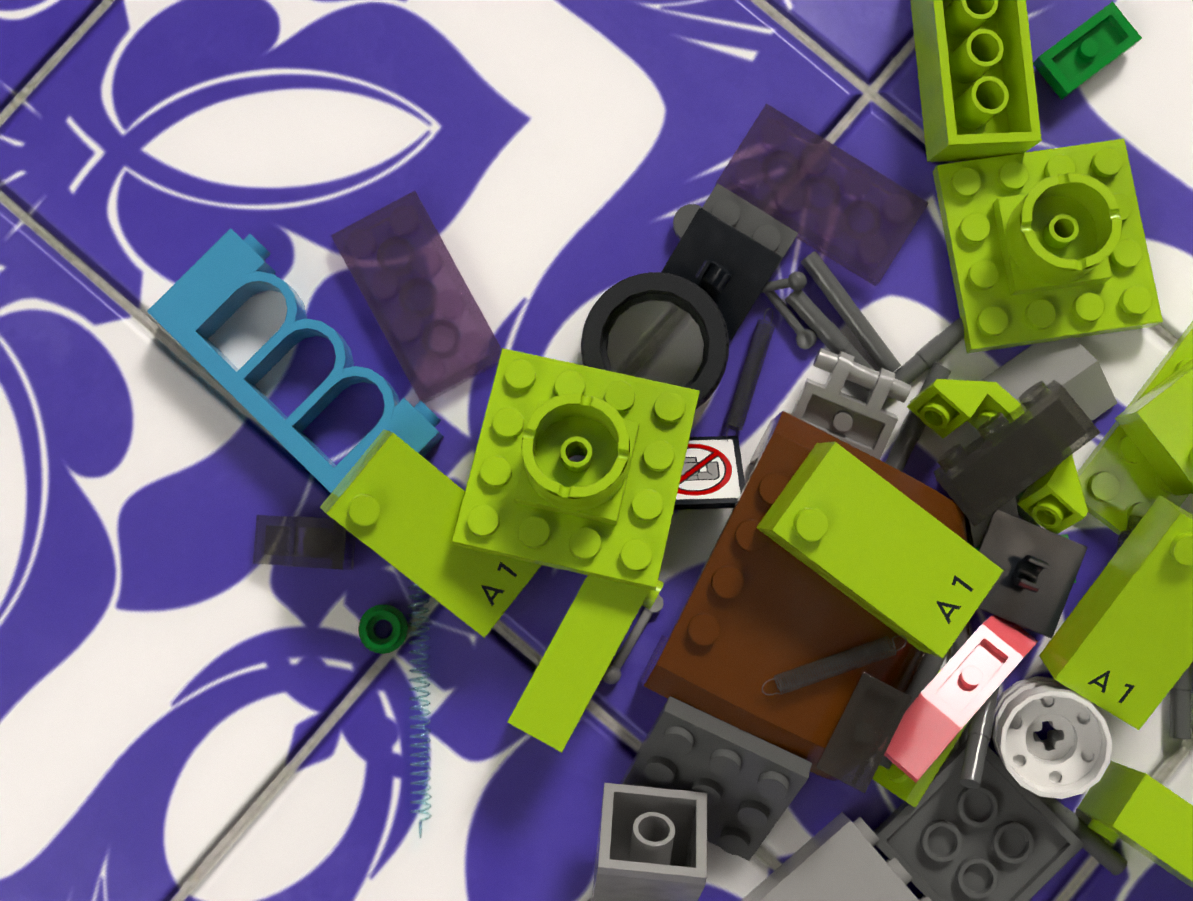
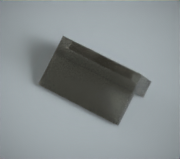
[816,672,912,793]

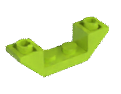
[907,379,1088,534]

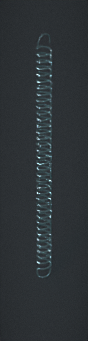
[408,578,432,838]

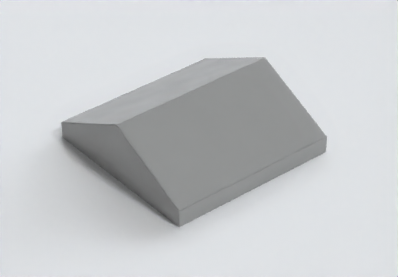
[982,338,1117,441]

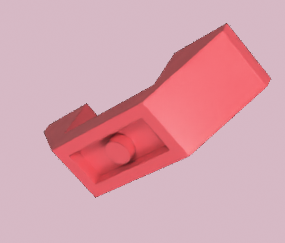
[876,615,1038,783]

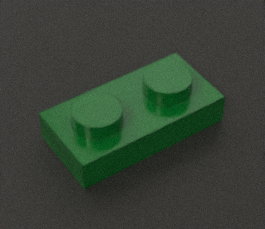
[1033,1,1142,100]

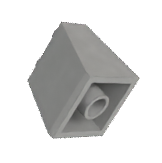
[592,783,707,901]

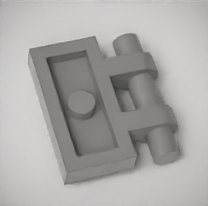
[791,348,912,460]

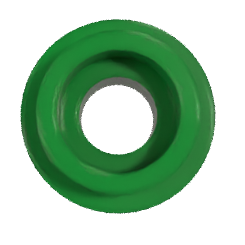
[358,604,408,654]

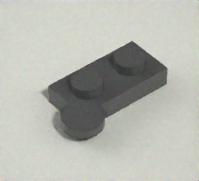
[673,183,799,276]

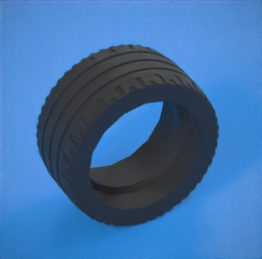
[581,272,729,409]

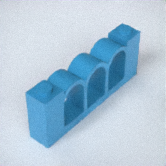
[147,228,444,493]

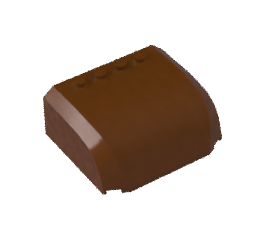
[640,411,967,781]

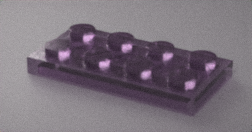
[715,103,929,286]
[331,191,502,404]

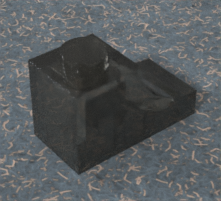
[253,515,356,570]

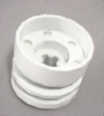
[991,676,1112,799]

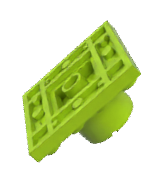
[933,138,1163,354]
[452,348,700,591]

